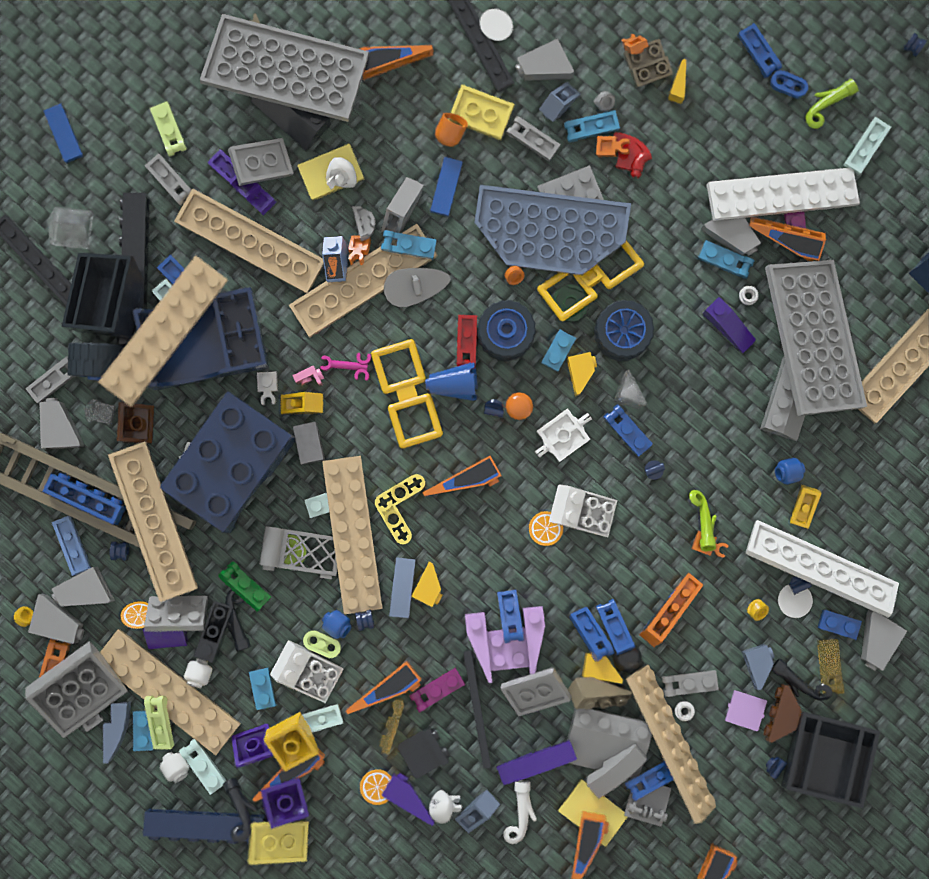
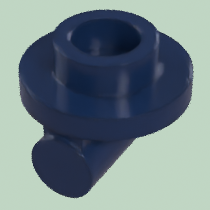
[483,399,504,417]
[644,460,665,480]
[789,576,812,595]
[766,757,788,780]

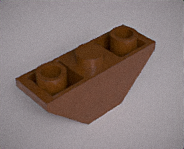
[763,683,802,742]

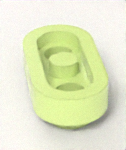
[303,630,341,658]

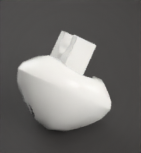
[326,157,357,189]
[429,790,462,824]

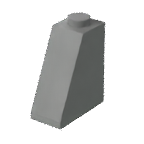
[515,39,574,81]
[381,177,424,233]
[701,218,761,256]
[40,398,84,449]
[52,567,115,606]
[28,594,84,644]
[861,609,907,671]

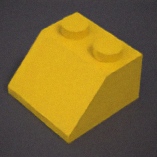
[264,712,319,771]

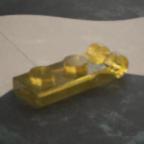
[817,639,844,694]
[379,698,405,755]

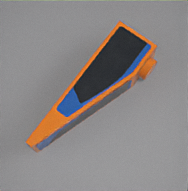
[360,45,433,80]
[749,217,826,261]
[423,456,501,496]
[639,573,703,647]
[346,661,422,714]
[252,747,325,802]
[571,811,609,879]
[697,844,737,879]

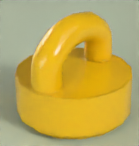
[747,599,769,621]
[14,606,33,627]

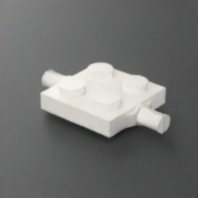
[535,408,592,462]

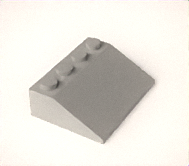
[26,641,127,738]
[567,708,652,779]

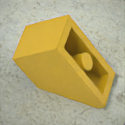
[567,352,597,396]
[281,392,323,414]
[412,562,443,607]
[582,653,623,684]

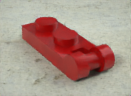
[457,315,477,368]

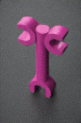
[320,353,371,381]

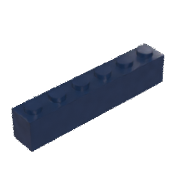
[143,809,265,845]

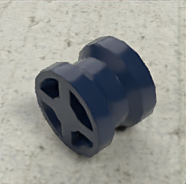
[903,33,927,57]
[110,541,130,561]
[356,609,375,631]

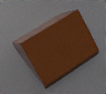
[117,402,154,444]

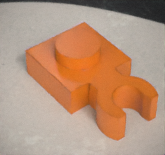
[622,34,649,55]
[596,136,630,157]
[348,235,371,265]
[691,531,728,557]

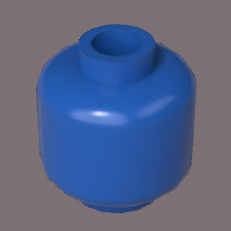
[775,458,805,485]
[322,610,352,639]

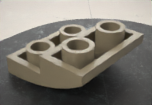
[623,39,673,87]

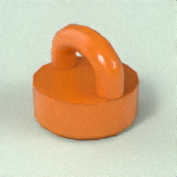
[505,266,524,285]

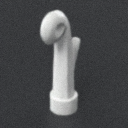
[503,780,537,844]

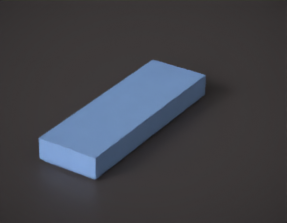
[52,516,91,576]

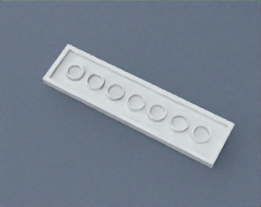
[707,168,860,221]
[745,520,899,618]

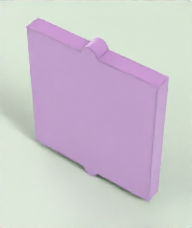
[725,690,767,731]

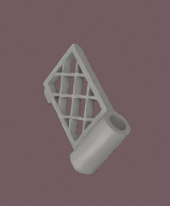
[259,526,337,579]

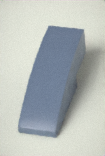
[389,558,416,618]
[103,701,131,763]

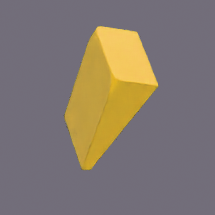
[668,59,686,104]
[790,485,822,529]

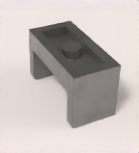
[293,422,325,465]

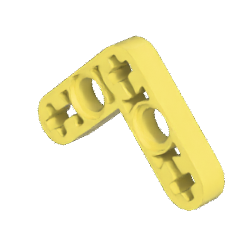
[375,474,425,544]

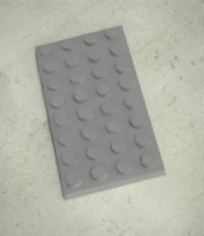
[200,14,369,122]
[765,260,867,416]

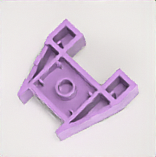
[465,606,545,683]

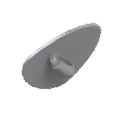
[384,268,450,307]

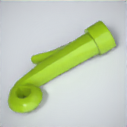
[806,79,859,129]
[689,490,717,551]

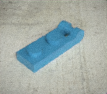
[564,110,620,142]
[381,230,437,259]
[698,240,755,279]

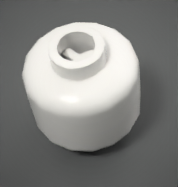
[184,658,212,688]
[160,752,189,783]

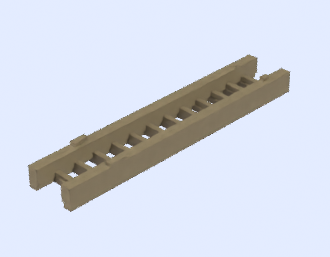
[0,432,197,548]

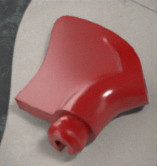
[614,132,652,178]

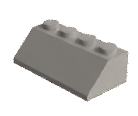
[760,356,805,441]

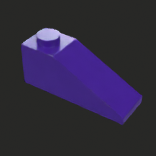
[702,297,756,354]
[382,772,434,826]

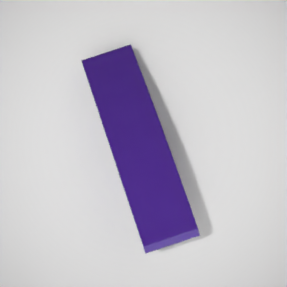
[207,149,276,216]
[496,740,577,785]

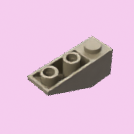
[567,677,633,710]

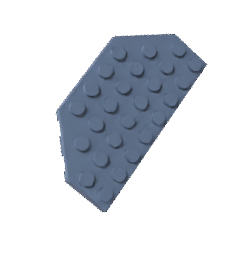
[475,185,631,275]

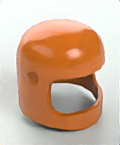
[435,113,468,147]
[505,392,533,420]

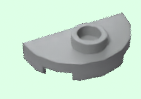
[352,206,375,241]

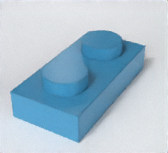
[541,329,576,372]
[249,667,276,710]
[133,711,154,751]

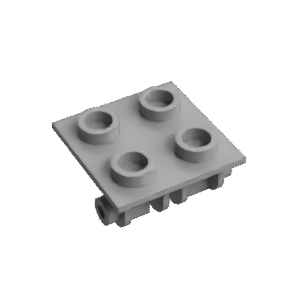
[624,777,671,827]

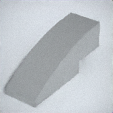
[587,744,647,799]

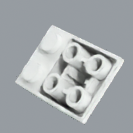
[549,485,617,537]
[270,640,343,703]

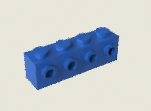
[43,473,126,525]

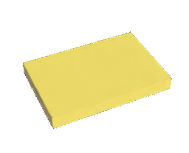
[448,85,514,140]
[297,144,364,201]
[558,779,627,847]
[248,821,309,865]

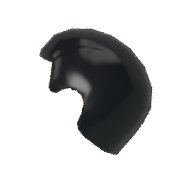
[612,644,642,673]

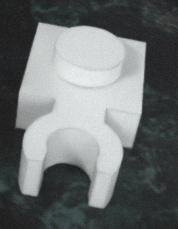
[257,372,278,405]

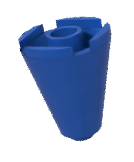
[425,363,478,401]

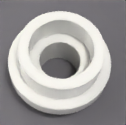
[739,286,759,305]
[675,701,695,721]

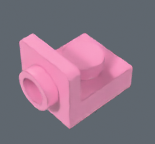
[292,366,324,386]

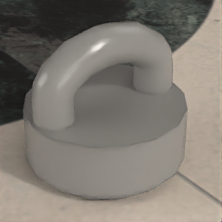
[594,91,615,111]

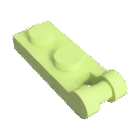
[150,101,187,157]
[144,696,174,749]

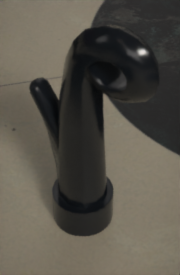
[225,589,251,652]
[771,658,833,701]
[223,778,257,843]

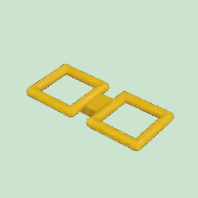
[537,240,644,321]
[371,339,443,449]

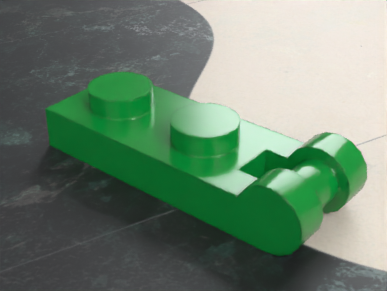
[218,561,271,612]

